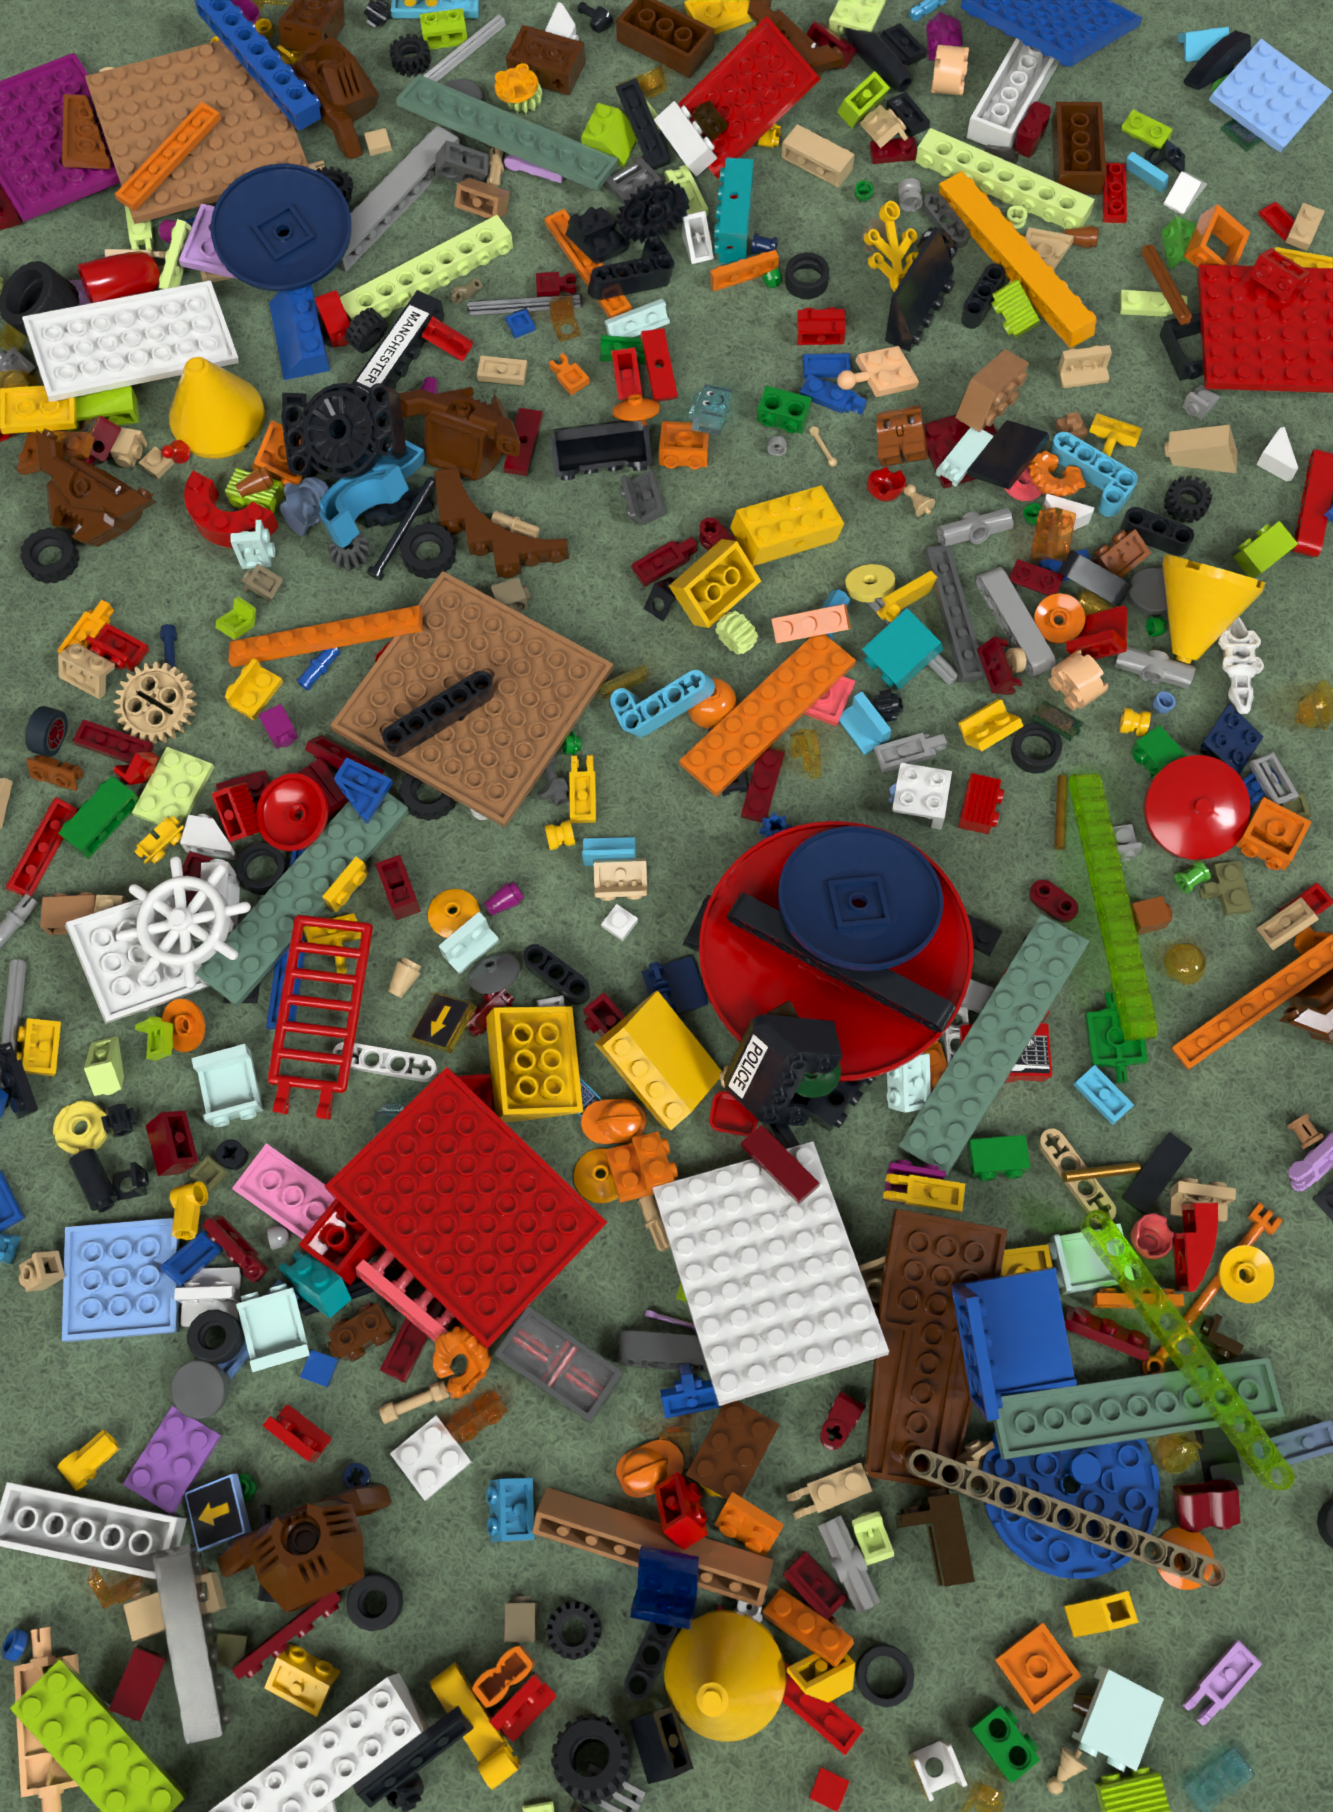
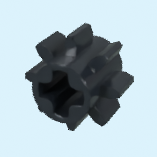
[364,0,391,28]
[873,689,903,722]
[101,1104,138,1137]
[385,1773,424,1812]

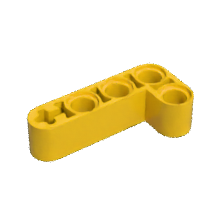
[429,1662,522,1790]

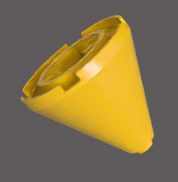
[169,357,265,459]
[1162,554,1266,664]
[664,1610,786,1742]

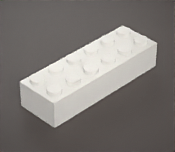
[967,38,1059,154]
[0,1482,187,1580]

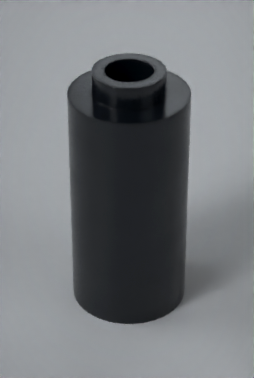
[69,1149,118,1213]

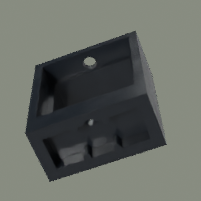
[1159,312,1204,381]

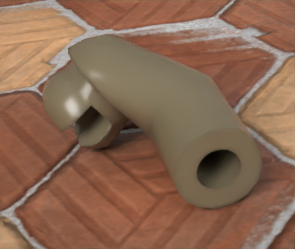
[450,278,482,304]

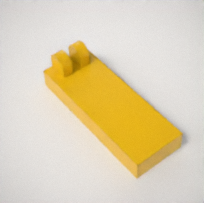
[876,571,937,622]

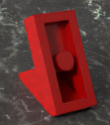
[611,348,642,401]

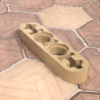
[1038,1129,1116,1225]

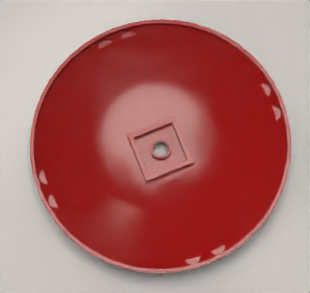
[699,821,973,1082]

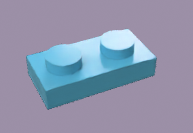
[1074,1065,1134,1125]

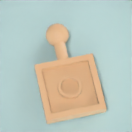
[837,346,919,397]

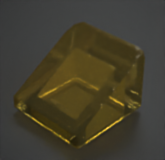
[0,323,27,352]

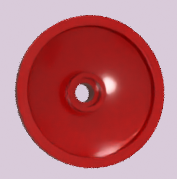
[256,773,328,851]

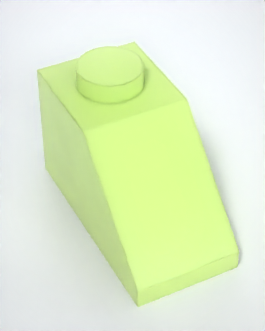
[84,1036,124,1096]

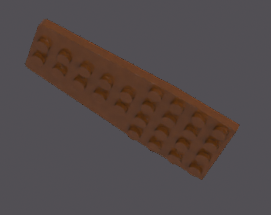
[864,1208,1008,1489]

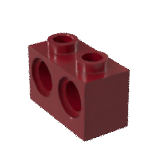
[375,855,421,920]

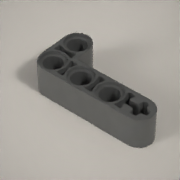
[617,1331,709,1373]

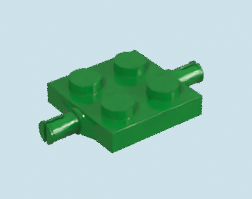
[1084,992,1148,1084]

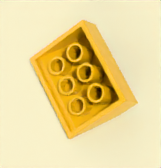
[595,990,722,1130]
[486,1006,583,1122]

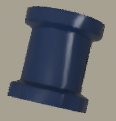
[751,233,778,255]

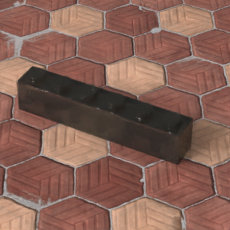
[153,1543,231,1744]

